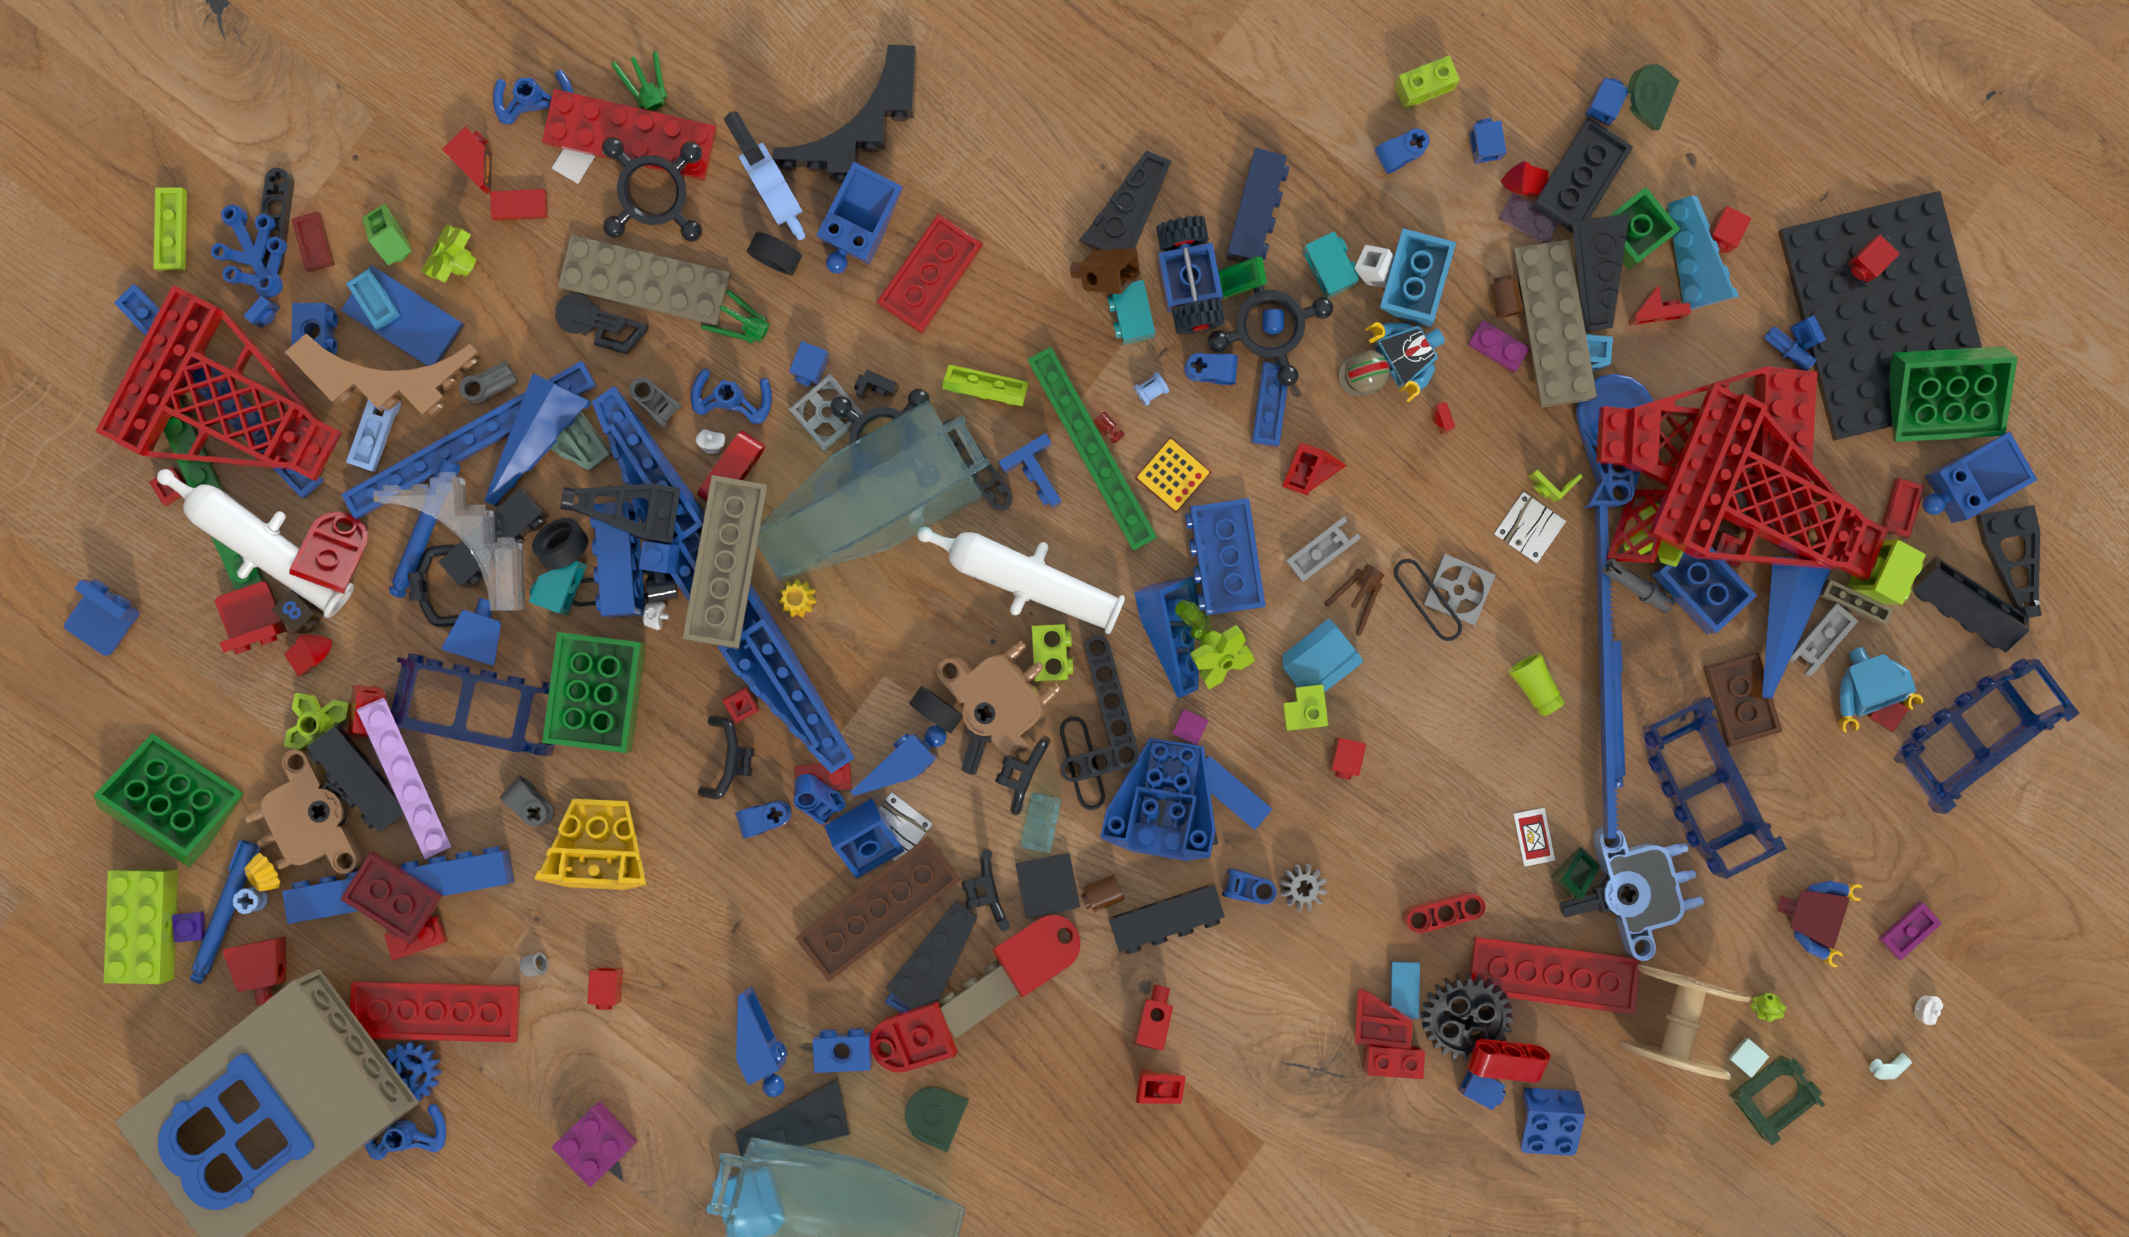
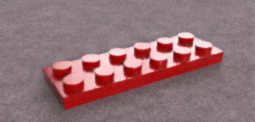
[542,89,717,181]
[1470,936,1642,1015]
[350,981,520,1043]

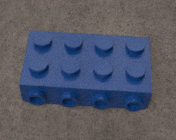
[1185,498,1266,616]

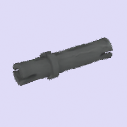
[1602,559,1675,614]

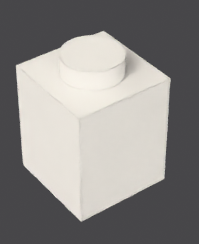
[1354,245,1394,288]

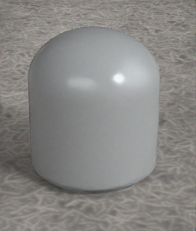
[519,952,548,977]

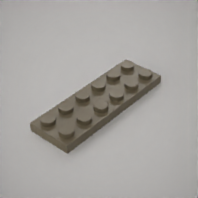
[558,235,731,327]
[1513,240,1597,408]
[682,475,768,649]

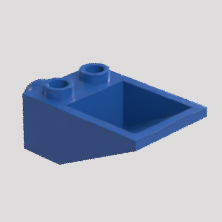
[816,161,903,274]
[1922,432,2038,523]
[851,725,947,796]
[736,986,788,1097]

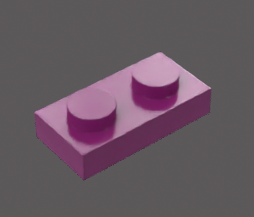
[1467,320,1530,373]
[1878,902,1942,960]

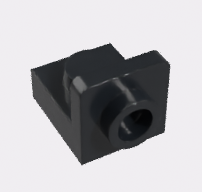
[854,369,899,400]

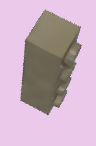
[1819,579,1894,625]

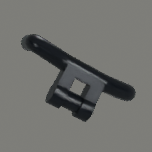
[407,544,459,627]
[698,715,755,800]
[995,736,1050,815]
[961,848,1010,931]

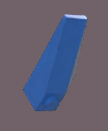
[1134,576,1199,698]

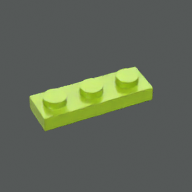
[153,188,187,271]
[942,365,1029,406]

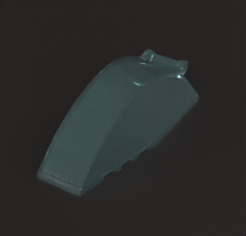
[757,400,991,580]
[706,1137,965,1237]

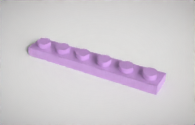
[356,698,451,859]

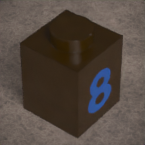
[272,590,324,634]

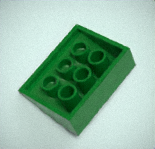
[1889,346,2018,442]
[542,632,646,753]
[93,733,244,868]

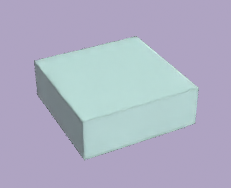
[1728,1037,1770,1078]

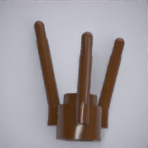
[1325,564,1384,635]

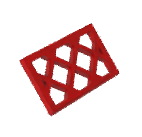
[1607,489,1666,563]

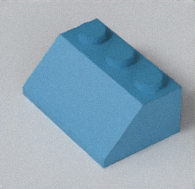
[1380,228,1456,328]

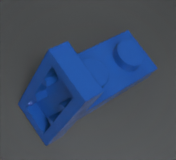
[999,433,1061,509]

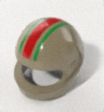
[1339,349,1390,396]

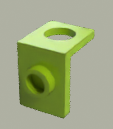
[1528,470,1583,502]

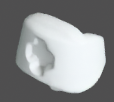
[696,429,725,454]
[643,601,669,630]
[1914,996,1943,1025]

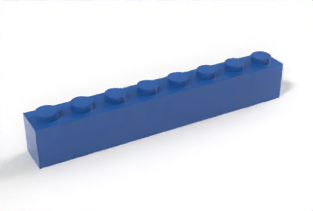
[282,846,515,924]

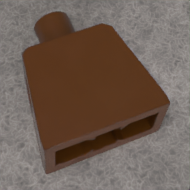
[1070,248,1140,294]

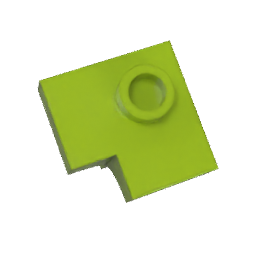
[1282,685,1328,731]

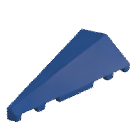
[484,373,591,506]
[1762,557,1830,699]

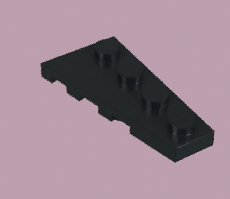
[1079,151,1171,250]
[1572,213,1630,331]
[886,900,978,1009]
[735,1078,851,1160]

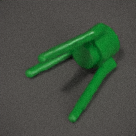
[611,51,668,111]
[701,290,770,344]

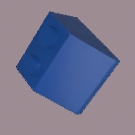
[824,798,904,879]

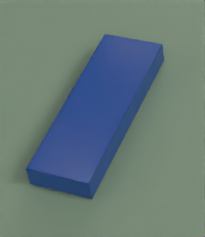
[1251,361,1288,447]
[1206,755,1272,830]

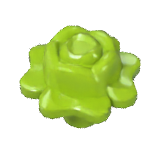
[1750,993,1786,1022]

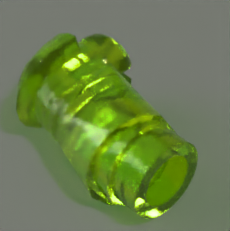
[1175,600,1211,640]

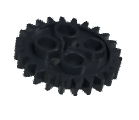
[1421,973,1514,1061]

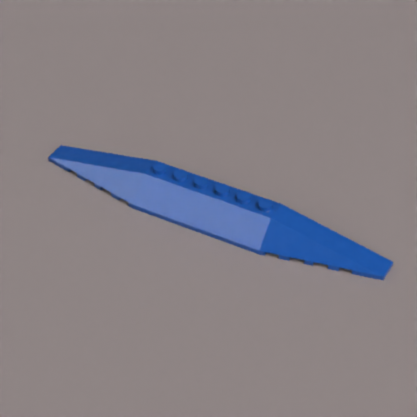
[592,386,855,774]

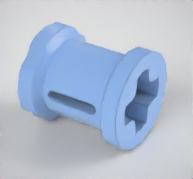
[1133,371,1170,406]
[233,887,268,914]

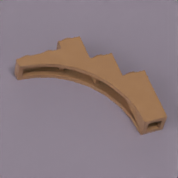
[285,334,480,418]

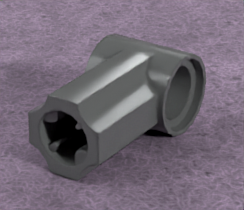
[459,361,518,405]

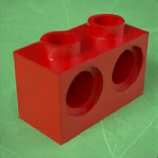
[1363,1044,1425,1079]

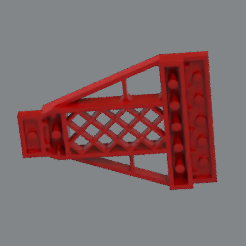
[95,285,342,481]
[1596,366,1817,536]
[1648,383,1888,580]

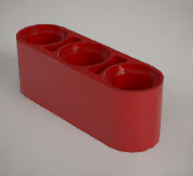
[697,430,765,502]
[1402,892,1486,933]
[1467,1039,1551,1083]

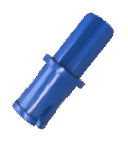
[1764,326,1817,371]

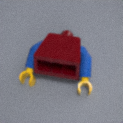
[1777,881,1862,967]

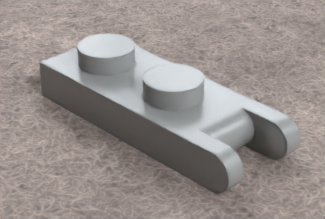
[1285,516,1361,583]
[1789,603,1858,677]

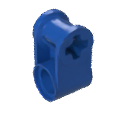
[1374,128,1430,174]
[1184,353,1238,385]
[794,774,846,825]
[735,800,792,839]
[1222,868,1277,904]

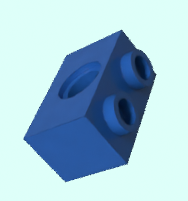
[291,303,338,355]
[813,1028,873,1073]

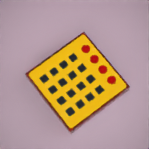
[1134,436,1212,514]

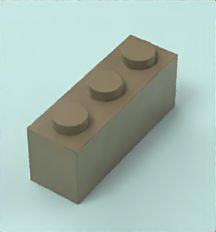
[939,959,1018,1039]

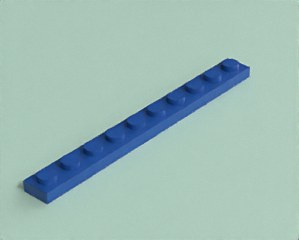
[114,284,324,499]
[341,361,597,519]

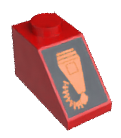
[442,127,492,194]

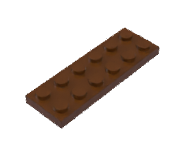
[796,836,962,982]

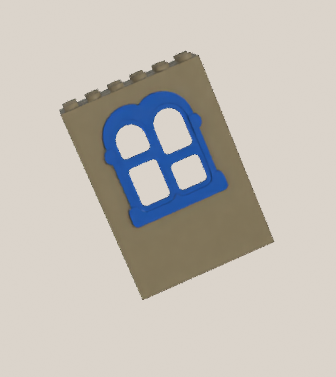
[114,969,419,1237]

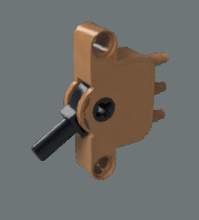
[937,641,1062,775]
[244,749,366,874]

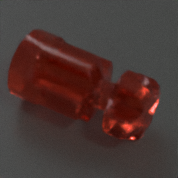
[1093,411,1125,443]

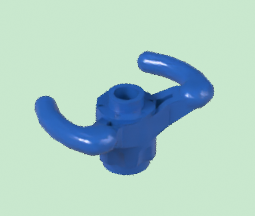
[493,70,573,125]
[690,368,772,424]
[365,1104,446,1160]

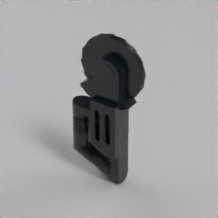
[555,293,649,355]

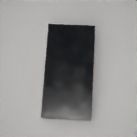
[1532,117,1633,233]

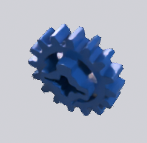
[386,1041,442,1101]

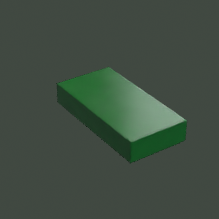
[1218,257,1267,299]

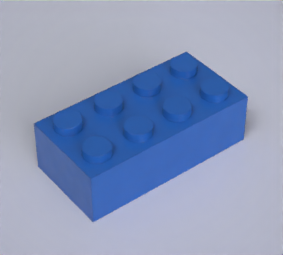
[590,501,645,618]

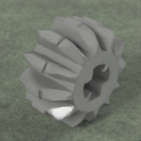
[1280,864,1327,911]

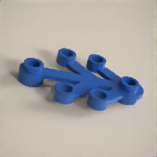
[211,204,287,298]

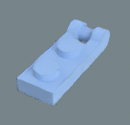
[346,399,401,472]

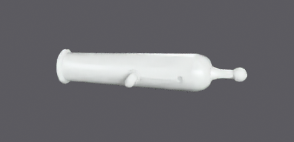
[157,469,354,618]
[917,526,1125,634]

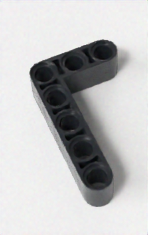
[1059,635,1139,782]

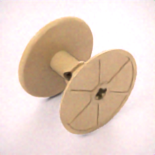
[1617,965,1751,1080]

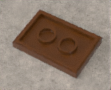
[1703,652,1783,747]

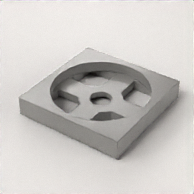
[788,374,863,451]
[1423,554,1496,626]

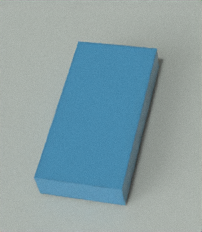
[346,269,401,330]
[1390,961,1420,1019]

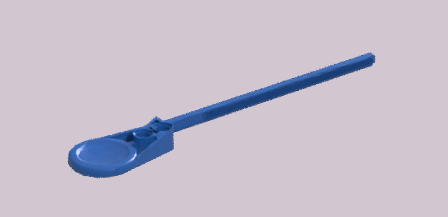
[1575,374,1653,838]

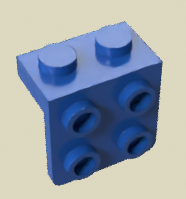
[64,579,141,656]
[1520,1088,1585,1156]

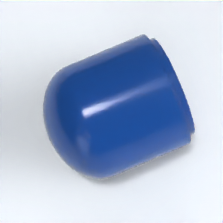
[1262,309,1284,335]

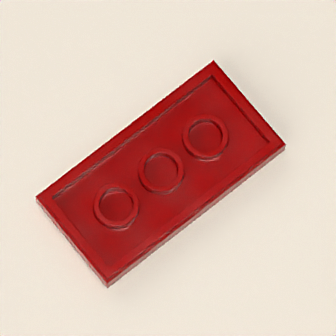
[876,213,983,334]

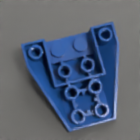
[1100,738,1216,861]

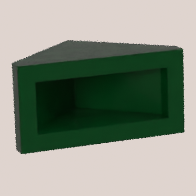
[1551,847,1601,900]

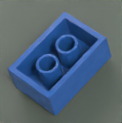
[1650,547,1757,634]

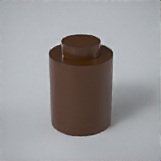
[1490,275,1524,319]
[1081,874,1125,913]

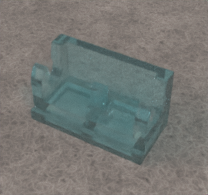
[1021,792,1062,854]

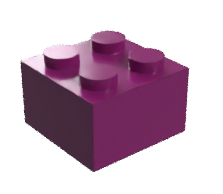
[552,1101,638,1188]

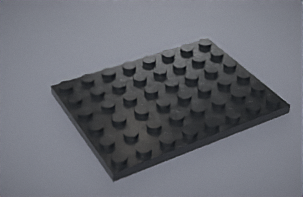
[1778,191,1982,441]

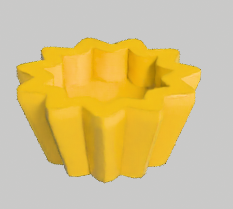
[777,579,817,618]
[244,853,281,891]

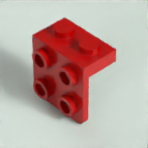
[215,581,287,655]

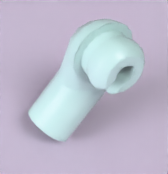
[1869,1053,1912,1080]

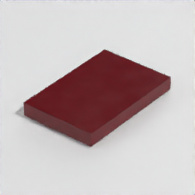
[340,851,444,944]

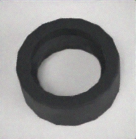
[746,232,802,275]
[532,518,589,570]
[909,686,963,733]

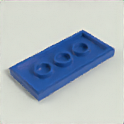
[341,265,464,366]

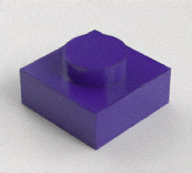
[172,911,206,943]

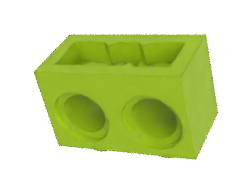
[1394,55,1460,110]
[1032,624,1073,682]

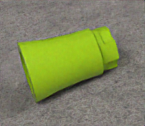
[1507,652,1565,716]

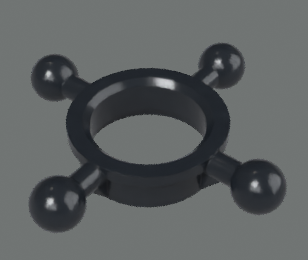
[602,137,702,242]
[1207,286,1334,387]
[830,388,938,495]

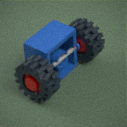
[1156,215,1225,334]

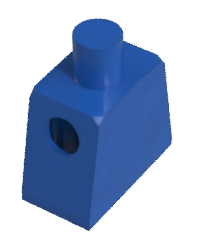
[441,598,501,666]

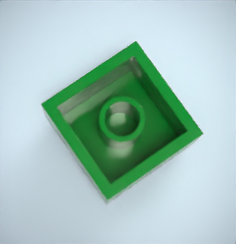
[1609,187,1681,270]

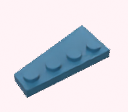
[1667,196,1739,310]

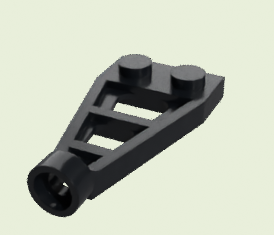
[560,483,680,544]
[1976,505,2042,618]

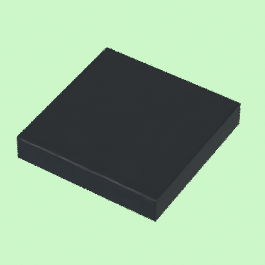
[1015,853,1080,918]

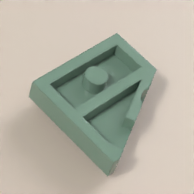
[550,411,613,471]

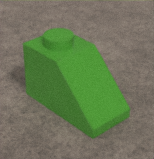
[362,204,412,266]

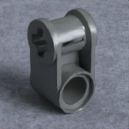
[629,377,683,427]
[500,776,555,826]

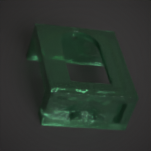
[1729,1055,1825,1146]

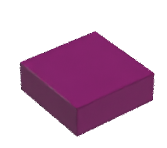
[1172,709,1209,745]

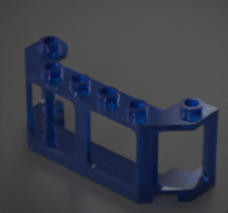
[390,653,555,756]
[1893,658,2080,814]
[1642,697,1787,879]

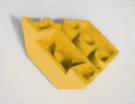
[534,799,647,890]

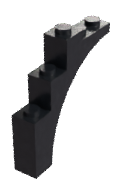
[773,45,917,183]

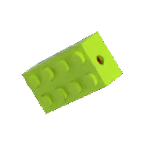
[104,868,178,984]

